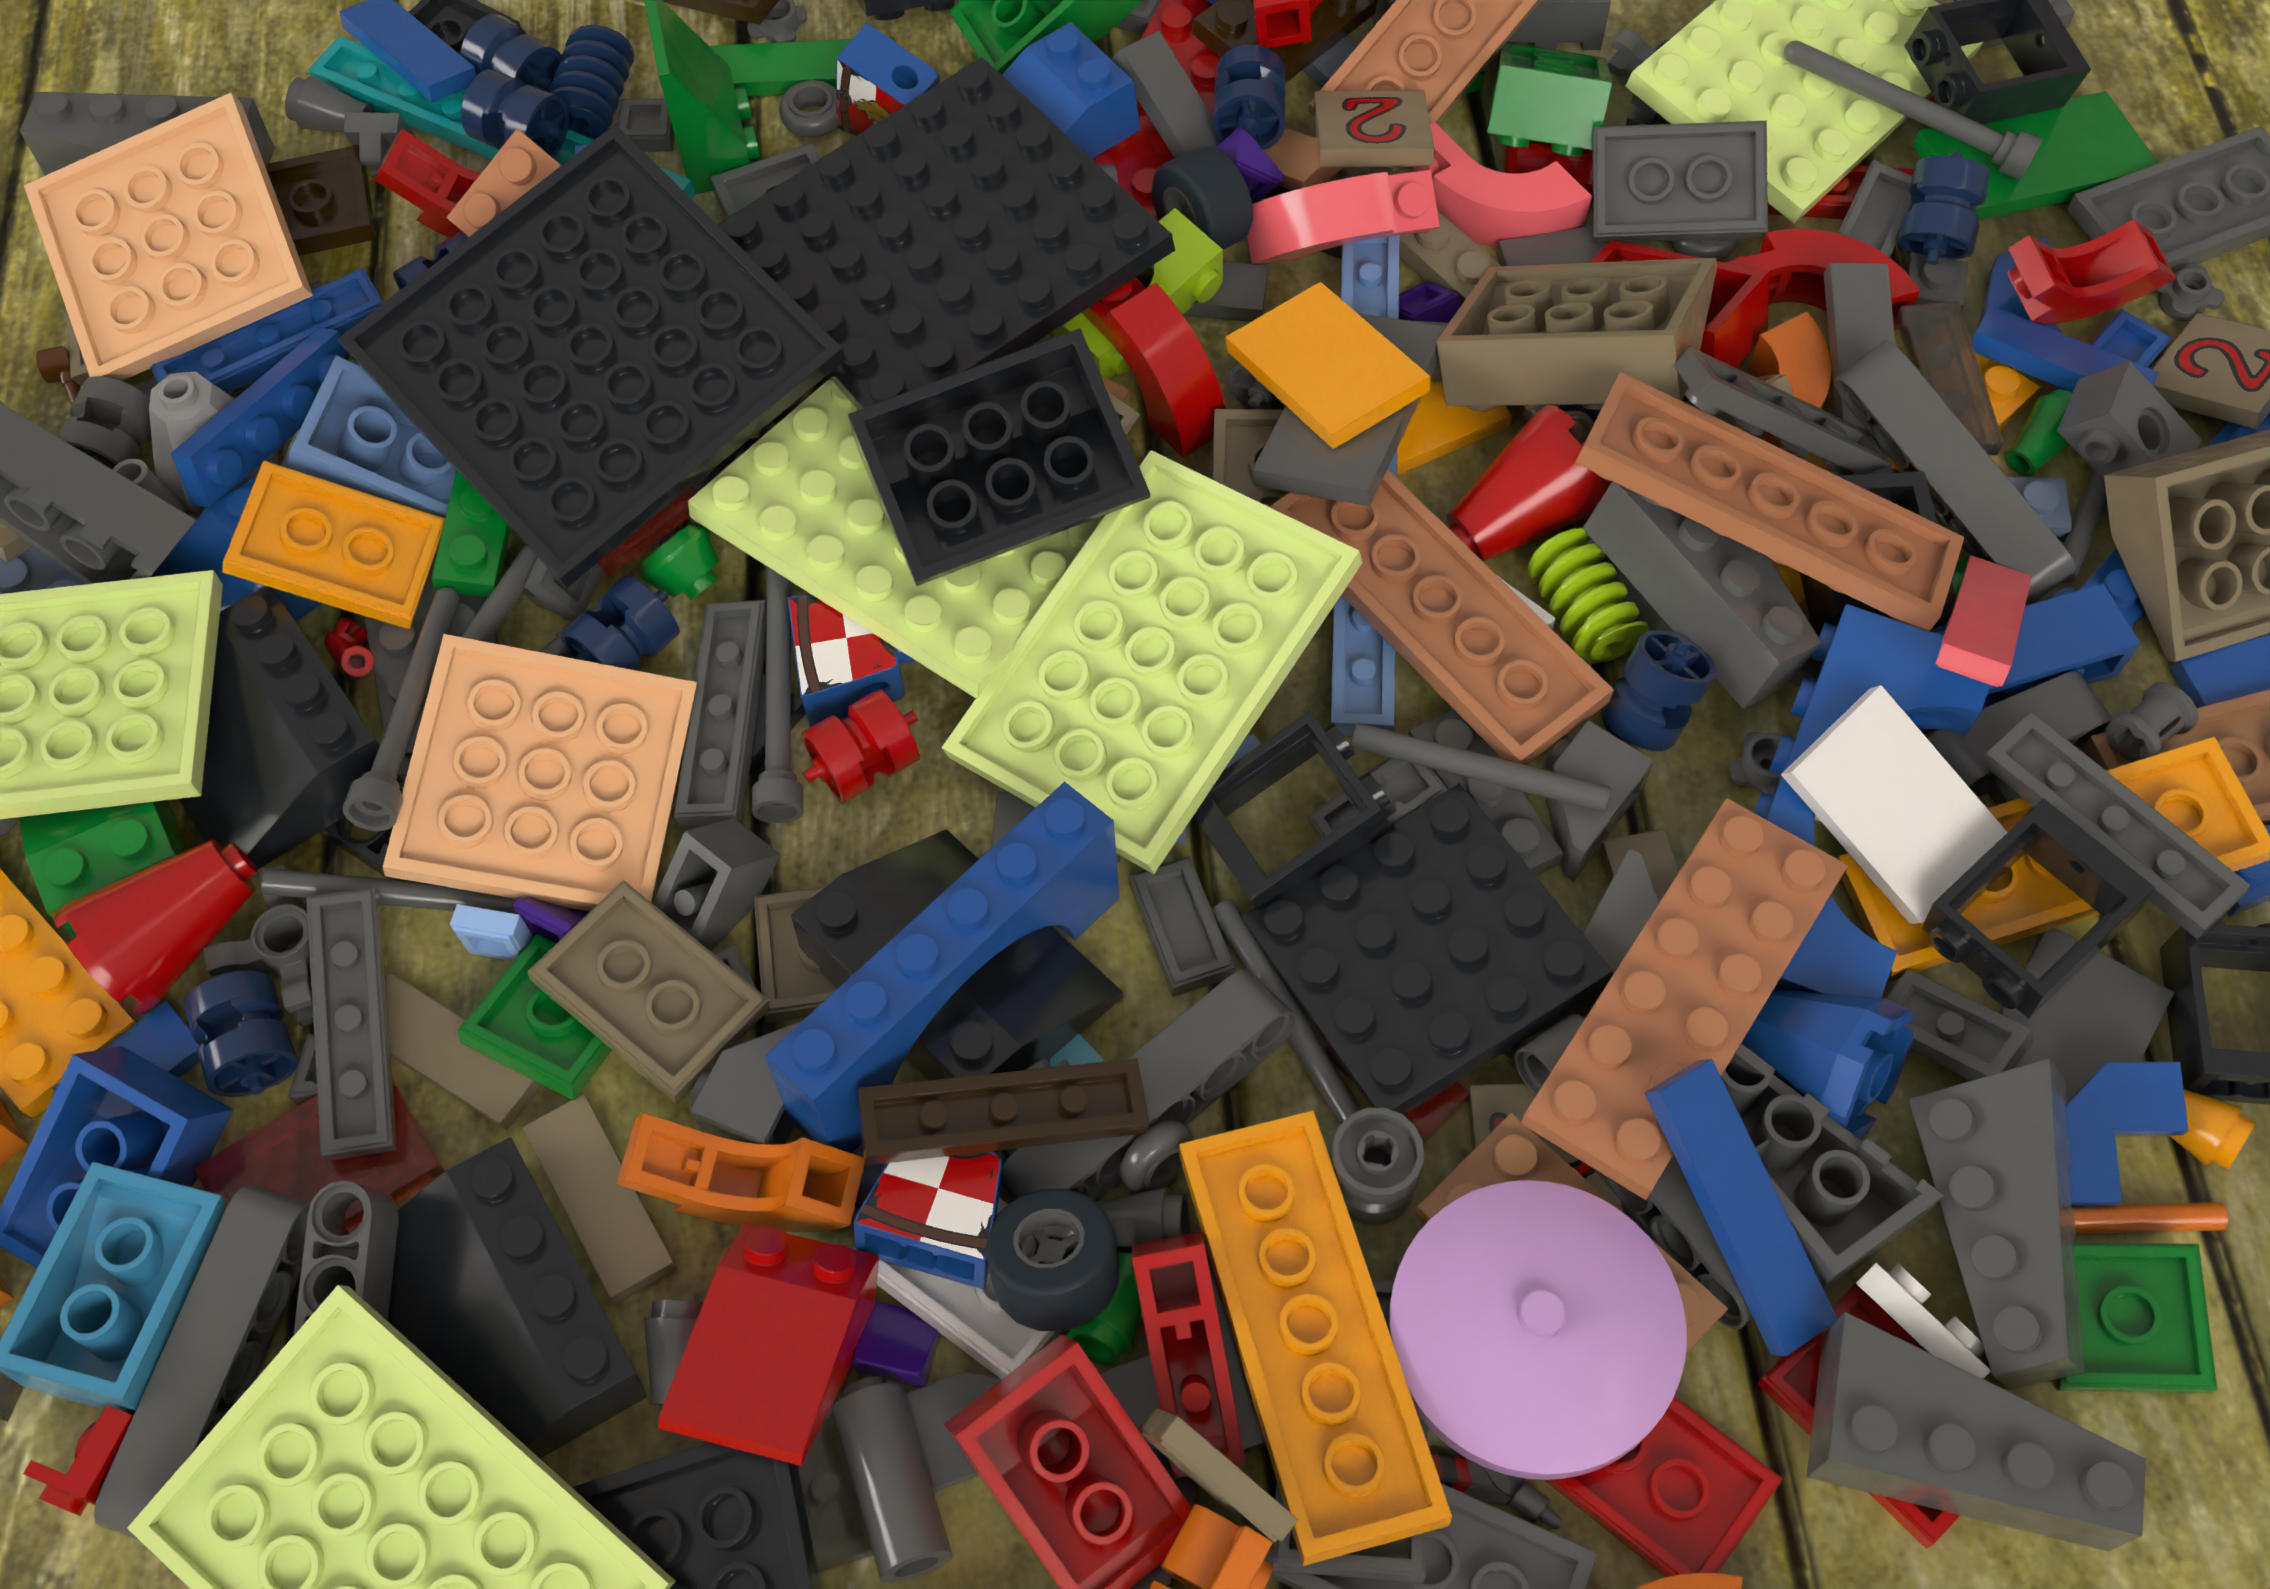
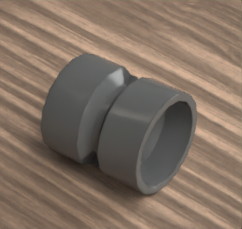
[1330,1107,1424,1224]

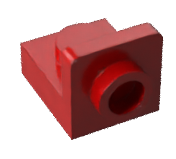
[23,1405,133,1516]

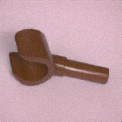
[36,346,80,406]

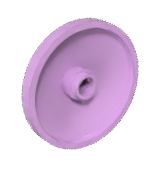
[1388,1180,1687,1480]

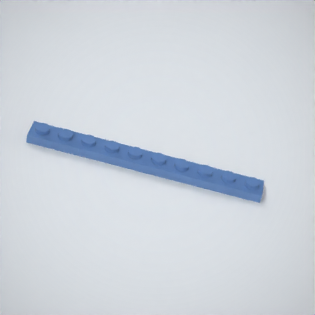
[1330,235,1400,735]

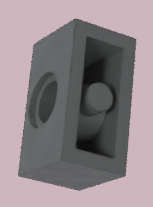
[2057,361,2201,481]

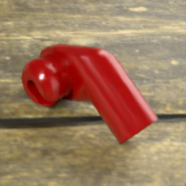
[324,617,373,679]

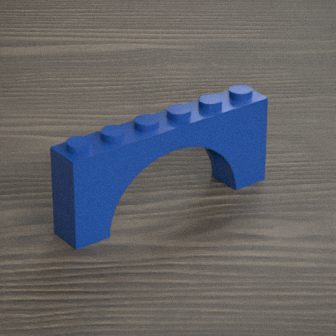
[1753,604,1990,999]
[764,781,1119,1153]

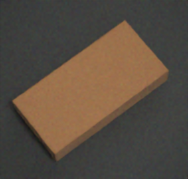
[1263,128,1343,191]

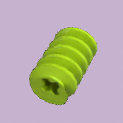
[1527,528,1650,664]

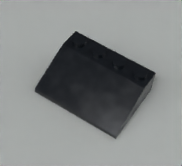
[848,328,1151,586]
[179,586,403,870]
[791,829,1123,1080]
[338,1137,647,1459]

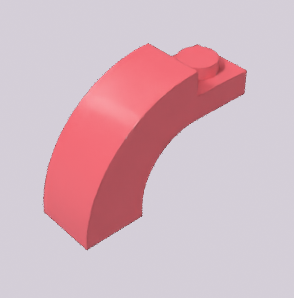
[1413,122,1592,247]
[1247,170,1440,265]

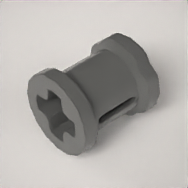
[2106,682,2199,763]

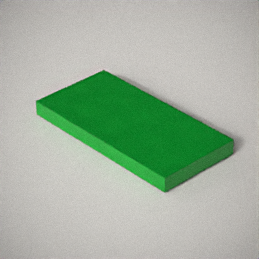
[1912,91,2158,221]

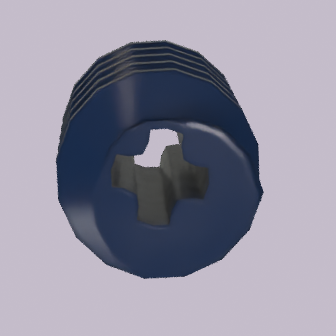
[548,24,634,140]

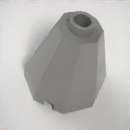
[149,371,284,517]

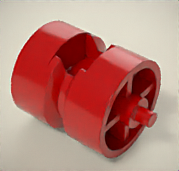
[801,689,920,804]

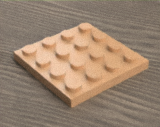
[24,93,313,381]
[383,634,697,912]

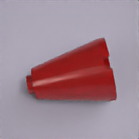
[1446,405,1612,562]
[54,839,258,1015]

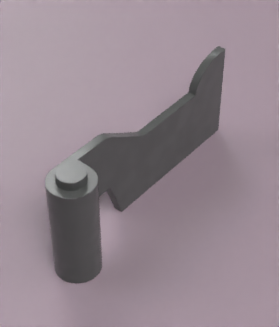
[832,1281,1266,1583]

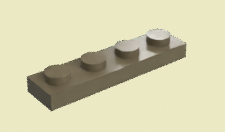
[1328,167,1501,305]

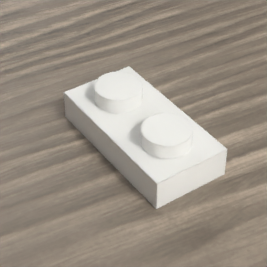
[1856,1263,1991,1379]

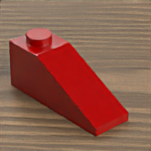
[1132,1232,1246,1478]

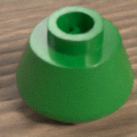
[640,522,719,600]

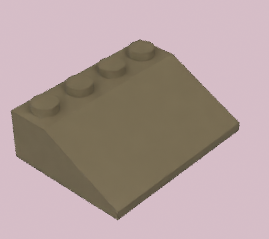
[1436,258,1717,411]
[2104,429,2270,662]

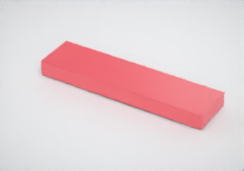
[1935,555,2032,687]

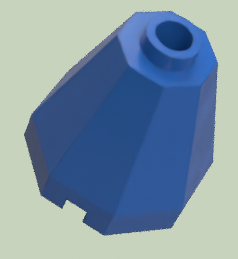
[1741,989,1913,1139]

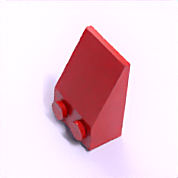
[1590,240,1768,368]
[658,1222,879,1466]
[943,1335,1193,1589]

